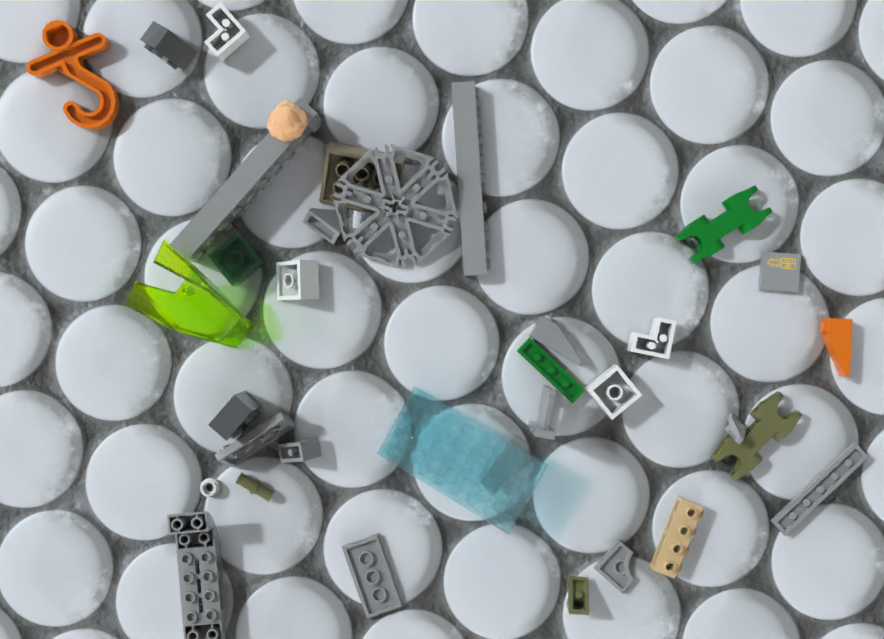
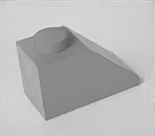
[277,437,322,463]

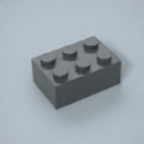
[209,391,262,441]

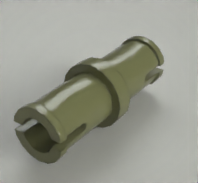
[235,472,275,502]

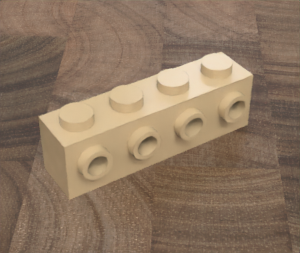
[650,496,704,579]

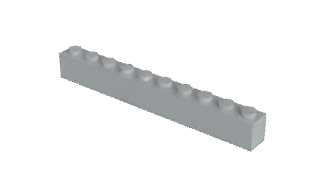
[451,81,491,276]

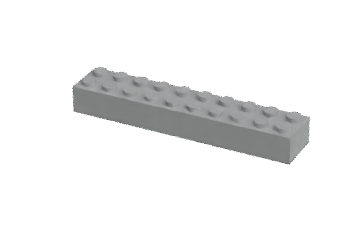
[170,98,322,262]

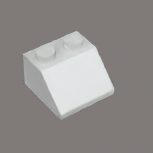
[276,260,319,300]

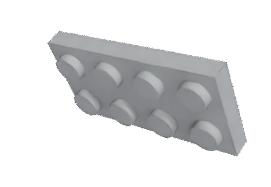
[215,412,296,467]

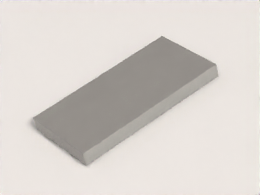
[342,533,403,619]

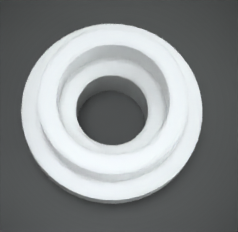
[200,478,220,497]

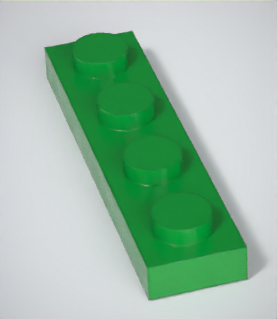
[517,337,586,404]

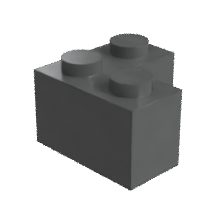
[140,21,198,71]

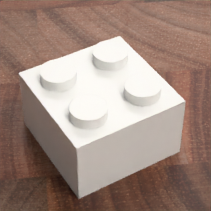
[585,364,642,420]

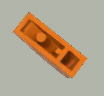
[820,318,853,377]

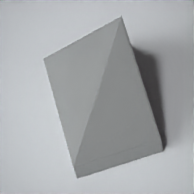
[303,208,341,245]

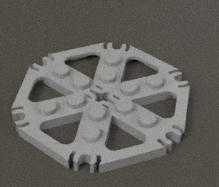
[333,144,457,267]

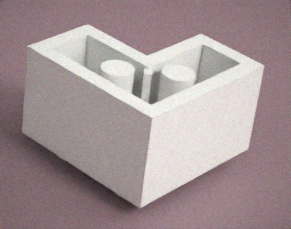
[204,2,250,62]
[627,317,677,359]

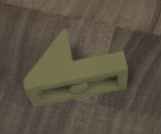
[566,576,589,615]

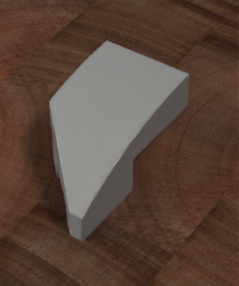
[725,413,746,444]

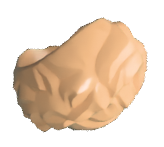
[267,100,308,142]

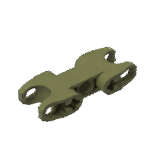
[711,391,802,481]

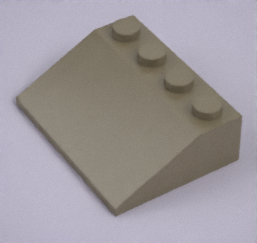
[319,141,406,213]

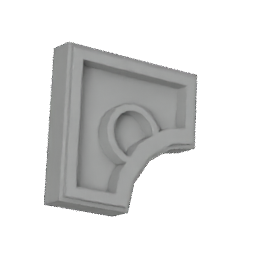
[593,539,635,594]

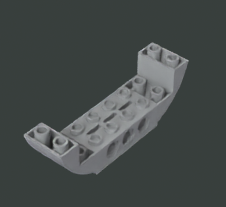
[167,511,226,639]

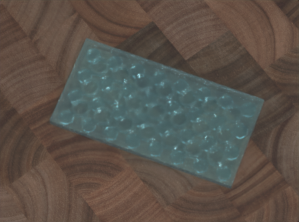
[377,387,548,534]

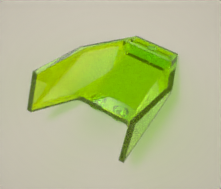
[124,239,254,348]

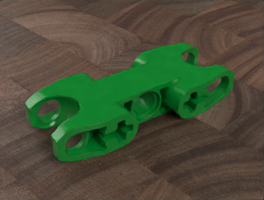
[674,185,773,264]

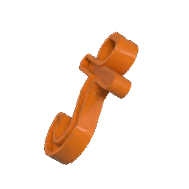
[26,20,120,131]

